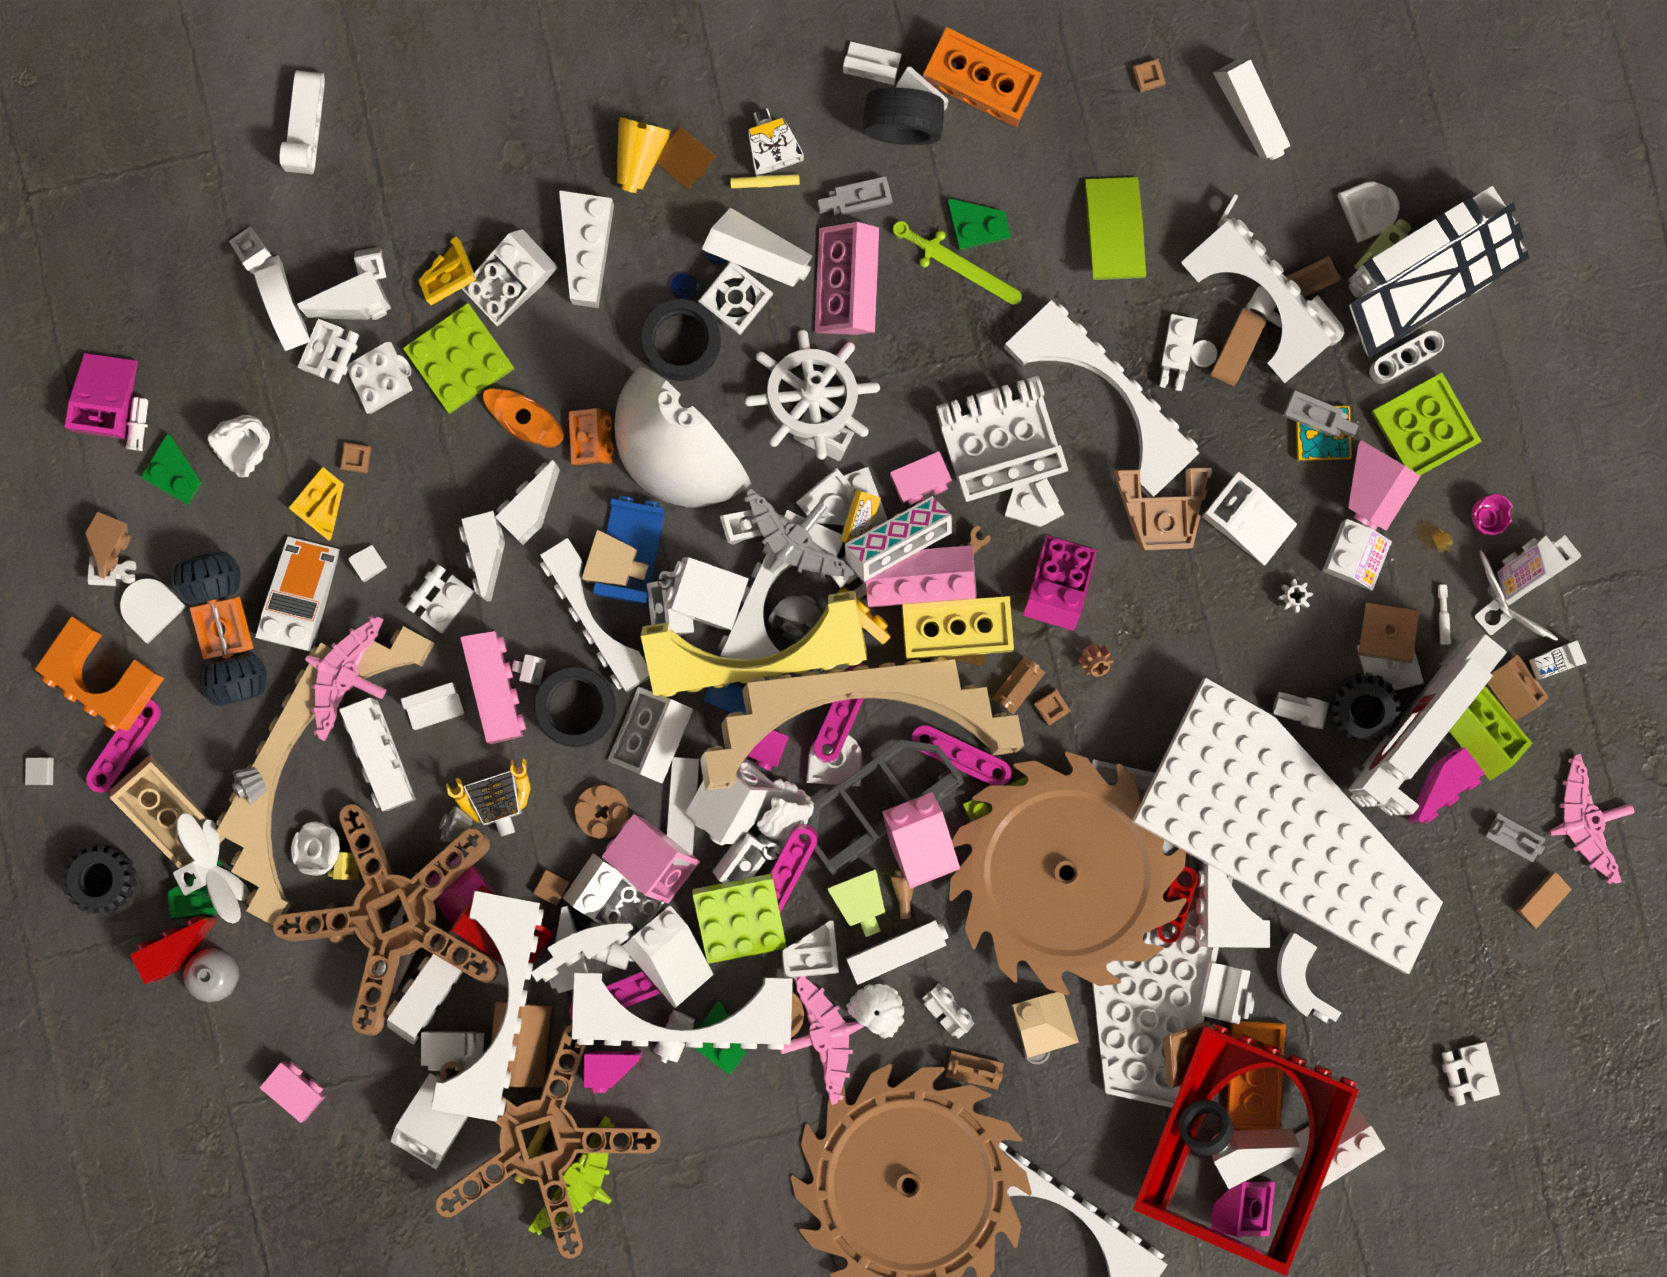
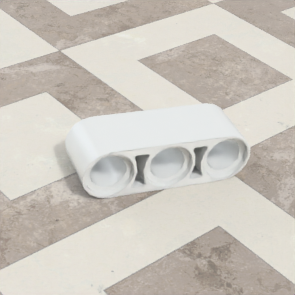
[1369,331,1444,384]

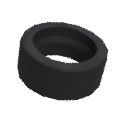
[1178,1099,1234,1156]

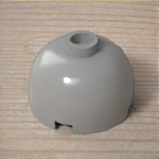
[769,595,822,643]
[183,948,239,1002]

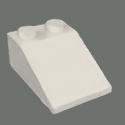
[297,270,391,320]
[622,905,714,1008]
[1211,1129,1302,1189]

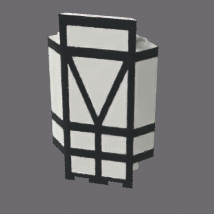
[1348,186,1529,358]

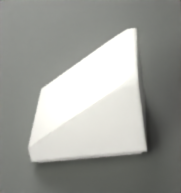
[354,247,386,279]
[348,545,387,582]
[25,758,54,785]

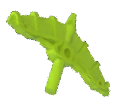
[528,1116,614,1235]

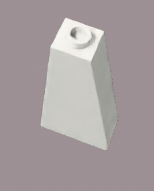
[1213,60,1290,160]
[702,208,812,287]
[846,920,949,985]

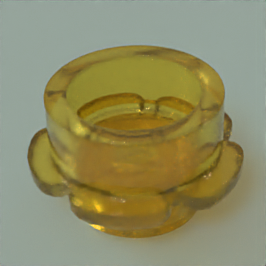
[1432,528,1454,553]

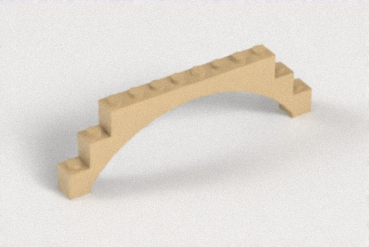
[216,626,435,925]
[700,657,1024,791]

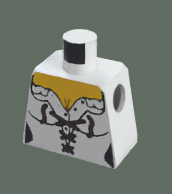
[748,109,804,177]

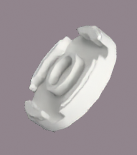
[291,821,340,876]

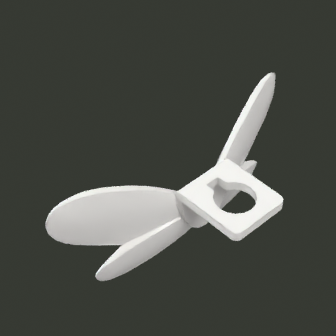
[1475,551,1559,641]
[173,813,250,923]

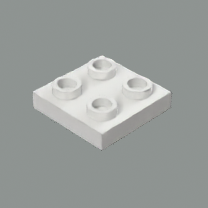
[346,342,413,414]

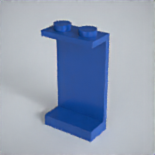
[593,496,665,605]

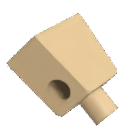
[582,530,649,587]

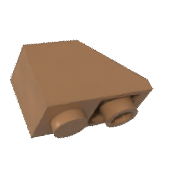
[85,512,130,579]

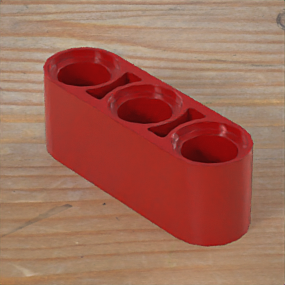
[1155,867,1197,943]

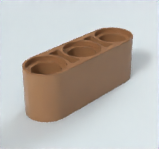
[1210,308,1267,387]

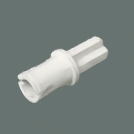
[125,397,148,451]

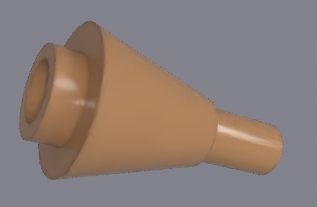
[890,869,914,919]

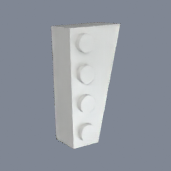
[339,698,416,811]
[386,930,477,1045]

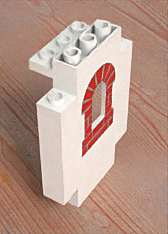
[1348,634,1507,816]

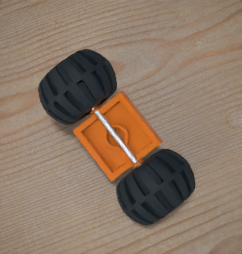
[173,552,267,706]

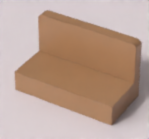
[1487,654,1549,721]

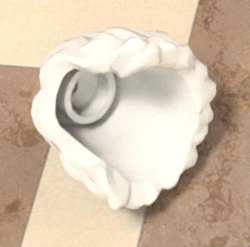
[208,415,270,478]
[757,779,814,842]
[846,984,904,1038]

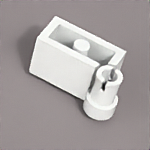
[647,571,694,635]
[713,832,780,883]
[421,1031,485,1071]

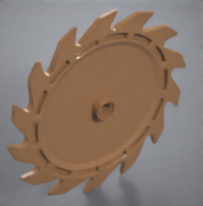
[949,752,1187,995]
[791,1063,1032,1277]

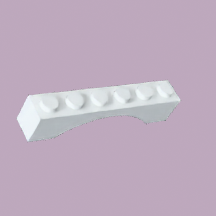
[540,538,650,692]

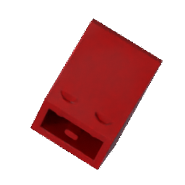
[450,885,554,966]
[131,915,217,984]

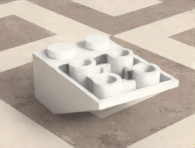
[461,229,558,326]
[495,460,560,545]
[1202,472,1297,566]
[459,511,505,602]
[563,853,664,942]

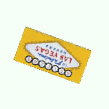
[840,490,881,543]

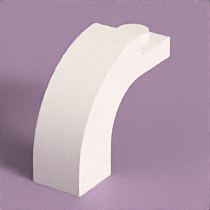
[254,255,310,351]
[1277,932,1341,1023]

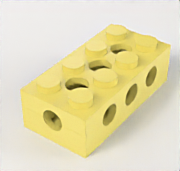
[902,596,1014,660]

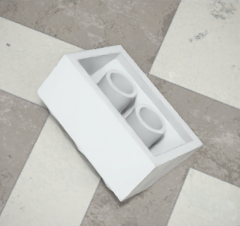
[607,687,693,783]
[1292,1104,1385,1189]

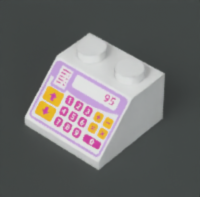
[1322,519,1392,591]
[1497,536,1566,606]

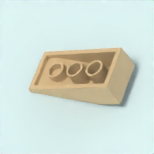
[110,755,225,874]

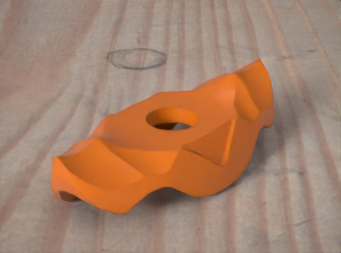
[483,389,564,448]

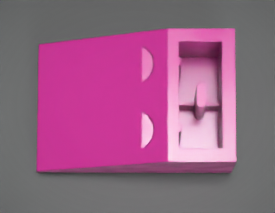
[65,353,138,439]
[1023,535,1097,631]
[1407,748,1485,824]

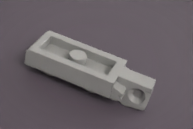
[817,177,893,216]
[1283,390,1359,437]

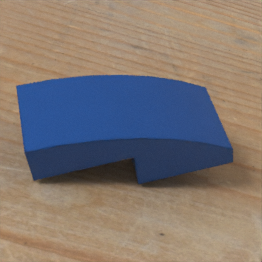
[703,683,746,715]

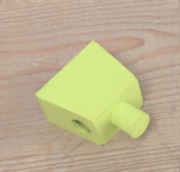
[1354,219,1411,270]
[828,869,885,937]

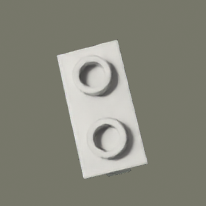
[922,983,974,1039]

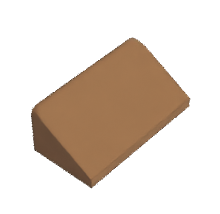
[1516,871,1572,929]

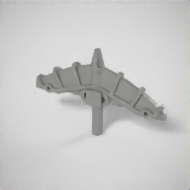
[744,489,855,580]

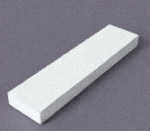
[667,757,700,866]

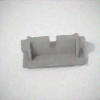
[1485,813,1545,862]

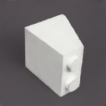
[665,557,748,630]
[685,760,782,845]
[391,1073,469,1170]

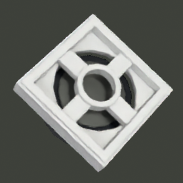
[698,261,773,335]

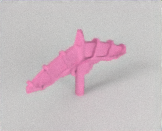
[305,616,386,741]
[1549,754,1634,884]
[780,976,864,1105]

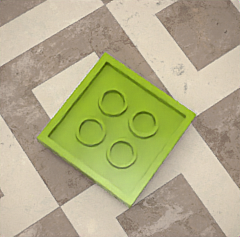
[403,303,515,414]
[1371,373,1482,475]
[692,874,787,964]

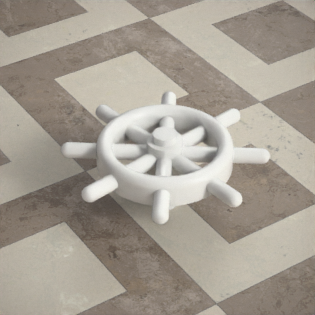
[744,330,880,459]

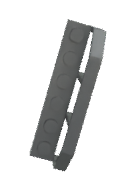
[808,740,964,877]

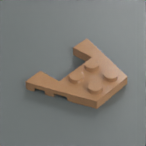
[1114,468,1212,551]

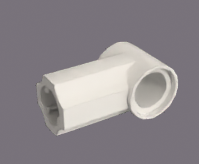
[1272,692,1329,730]

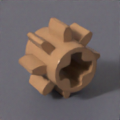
[1078,644,1114,677]

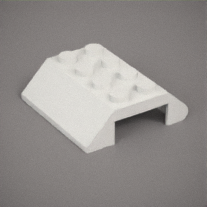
[936,375,1068,502]

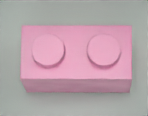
[890,451,952,506]
[260,1061,326,1123]

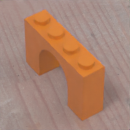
[35,617,164,731]

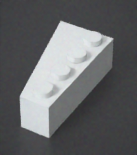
[559,191,614,308]

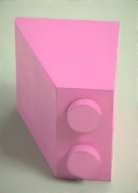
[1348,440,1421,531]
[882,792,960,889]
[602,814,701,904]

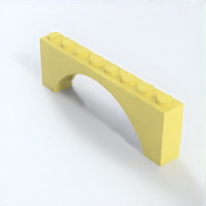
[641,590,867,697]

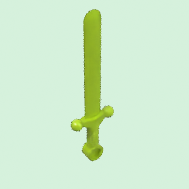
[893,221,1022,305]

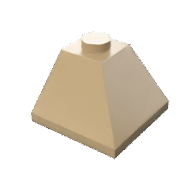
[1011,992,1079,1058]

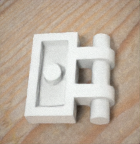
[297,319,359,384]
[405,564,475,634]
[1441,1041,1500,1106]

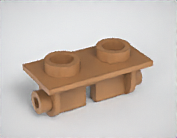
[992,656,1046,714]
[945,1051,1004,1090]

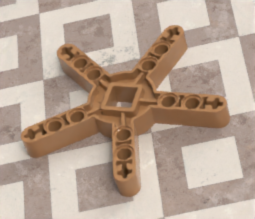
[273,804,499,1036]
[435,1024,661,1259]

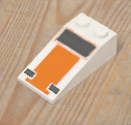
[255,537,340,652]

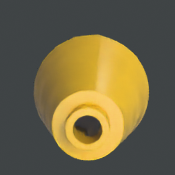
[617,117,670,193]

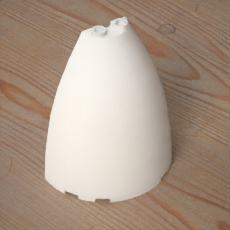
[614,366,751,508]

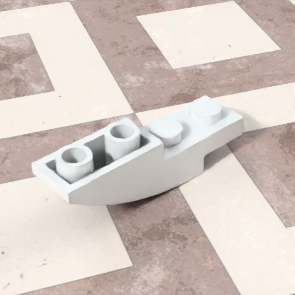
[531,923,634,983]

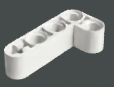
[280,70,325,174]

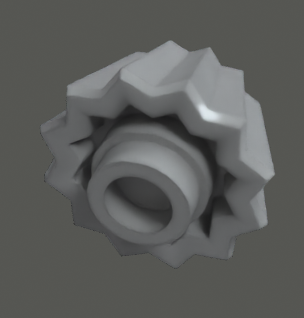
[232,767,266,805]
[439,806,472,842]

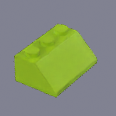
[1448,686,1532,781]

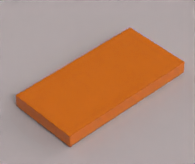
[1226,1021,1286,1130]

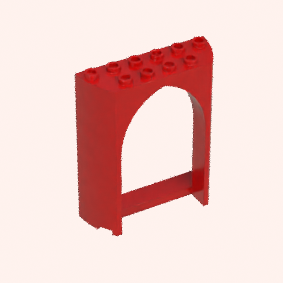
[1133,1023,1359,1277]

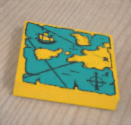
[1296,406,1352,461]

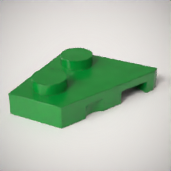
[947,199,1011,251]
[141,434,202,505]
[168,860,222,920]
[693,1001,746,1075]

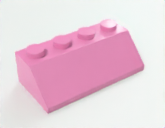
[815,222,879,335]
[866,545,977,607]
[461,631,526,744]

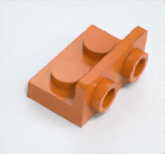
[569,408,614,465]

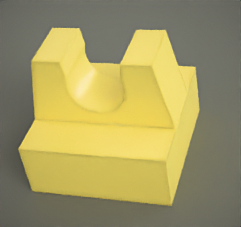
[328,852,359,880]

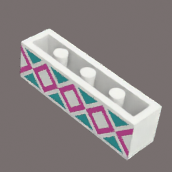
[845,496,952,582]

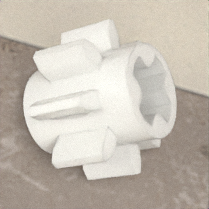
[1278,579,1313,613]

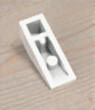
[549,906,588,993]

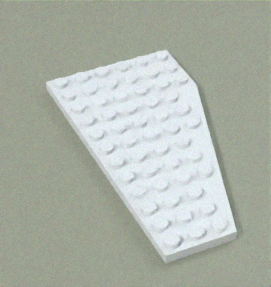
[1132,678,1443,974]
[1092,760,1233,1108]

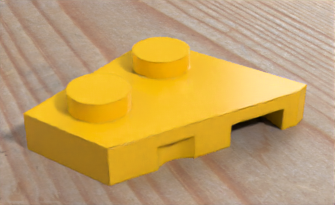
[419,236,476,305]
[289,467,344,541]
[837,586,890,644]

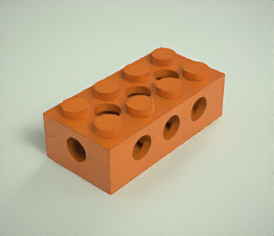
[923,27,1042,128]

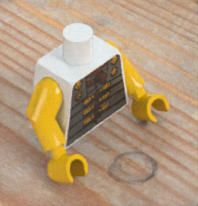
[446,758,531,837]

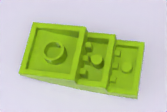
[1085,177,1146,280]

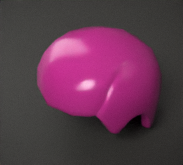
[1471,493,1513,536]

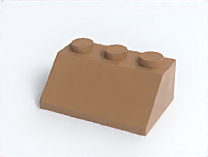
[491,1001,552,1087]

